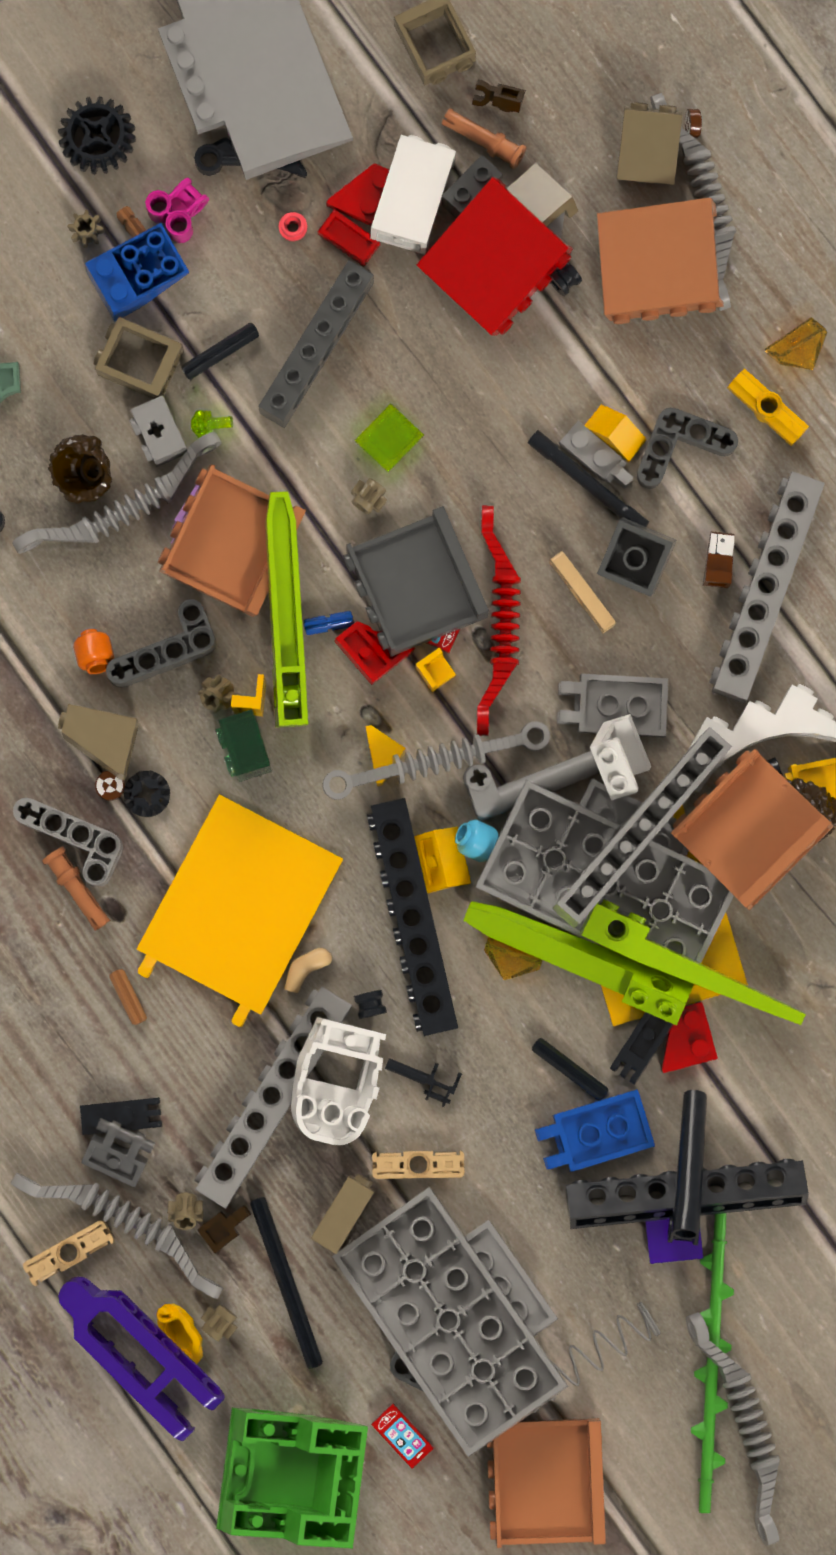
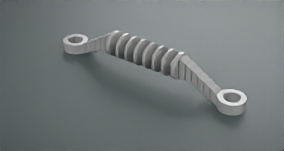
[650,93,737,311]
[12,432,222,554]
[322,721,550,800]
[11,1173,224,1299]
[686,1312,780,1546]

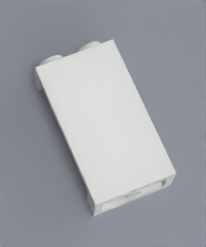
[370,135,456,255]

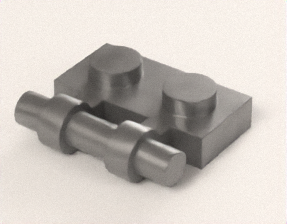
[81,1118,155,1187]

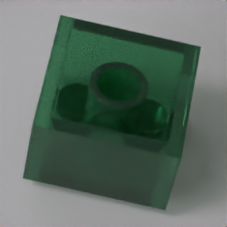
[215,710,273,782]

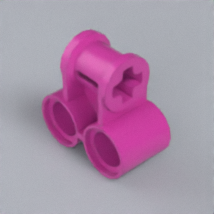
[145,178,209,243]

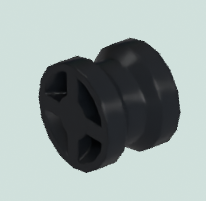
[550,262,582,297]
[354,990,387,1019]

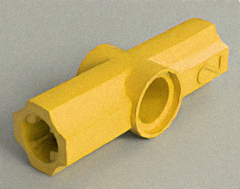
[727,368,809,446]

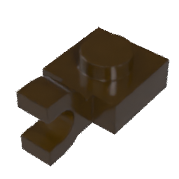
[472,79,526,113]
[197,1205,251,1253]

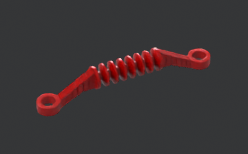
[477,505,521,736]

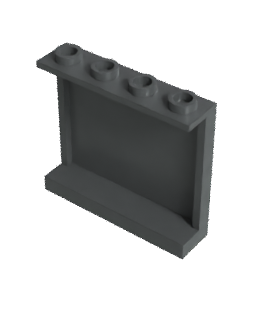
[343,506,489,656]

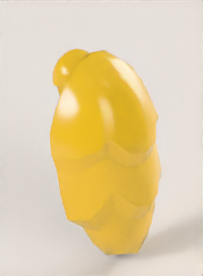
[156,1304,203,1364]

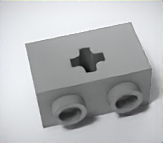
[129,395,187,467]

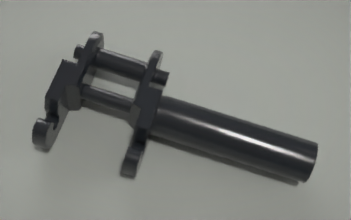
[385,1058,462,1107]

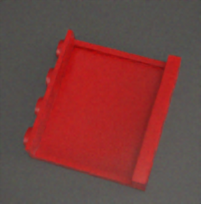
[416,177,573,336]

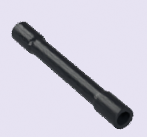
[528,430,649,527]

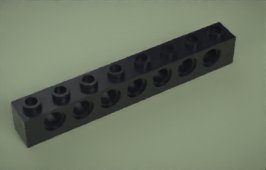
[367,798,458,1037]
[566,1159,809,1229]

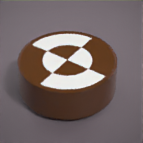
[685,109,702,138]
[95,771,125,801]

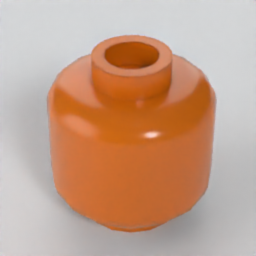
[73,629,114,674]

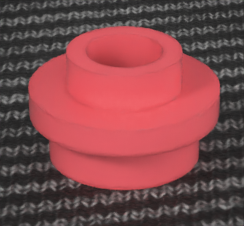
[279,212,307,241]

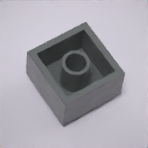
[597,517,677,597]

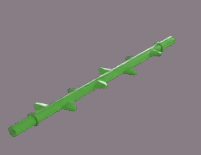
[691,1213,734,1513]

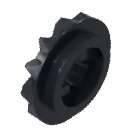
[123,770,170,817]

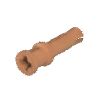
[442,108,527,169]
[42,846,111,931]

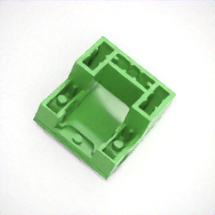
[216,1407,368,1549]

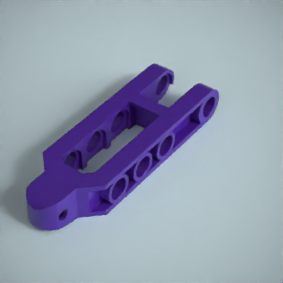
[58,1276,225,1441]

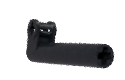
[667,1090,707,1246]

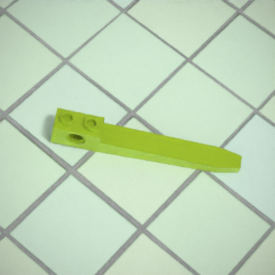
[265,491,308,728]
[580,899,806,1025]
[463,901,694,1025]

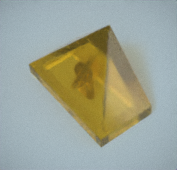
[765,317,828,370]
[484,937,543,980]

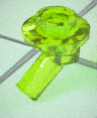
[191,410,233,438]

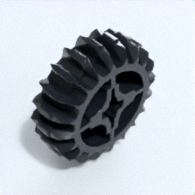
[58,96,136,175]

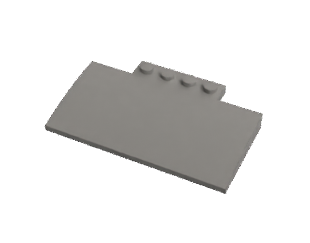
[158,0,353,180]
[475,779,734,963]
[332,1187,569,1457]

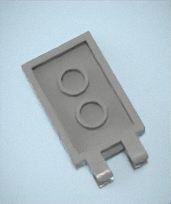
[557,674,668,738]

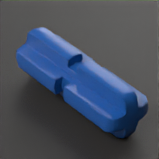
[304,611,354,635]

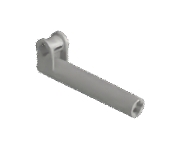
[463,751,600,822]

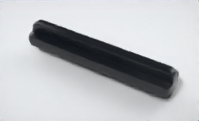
[181,323,259,380]
[532,1038,608,1100]

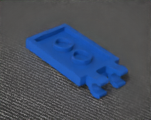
[535,1089,655,1172]

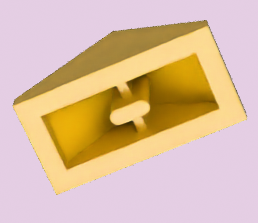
[584,404,647,462]
[365,725,406,786]

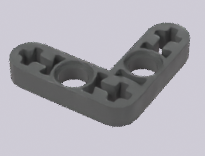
[637,407,738,489]

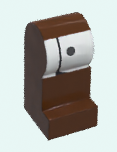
[702,531,735,588]

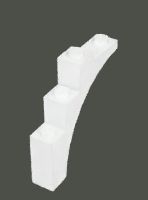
[688,684,836,795]

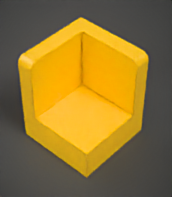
[416,648,456,692]

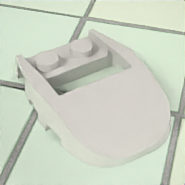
[291,1017,386,1145]

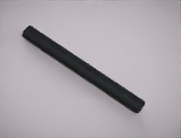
[250,1197,323,1369]

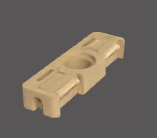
[549,551,616,634]
[372,1150,465,1179]
[23,1220,115,1286]

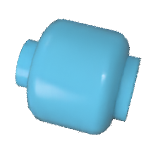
[455,819,499,862]

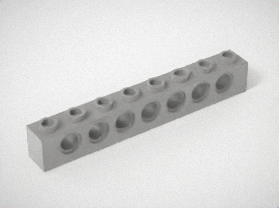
[709,471,825,704]
[552,727,732,928]
[194,987,352,1208]

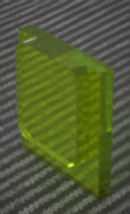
[355,403,424,473]

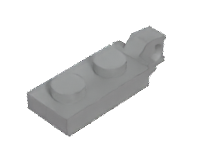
[559,421,633,489]

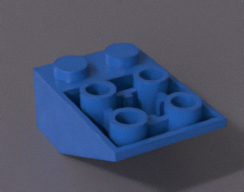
[85,223,189,322]

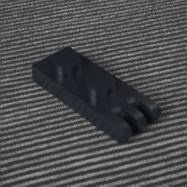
[610,1012,674,1085]
[80,1097,163,1135]

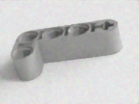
[13,798,123,887]

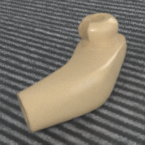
[284,948,332,993]

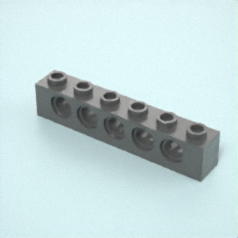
[258,260,374,428]

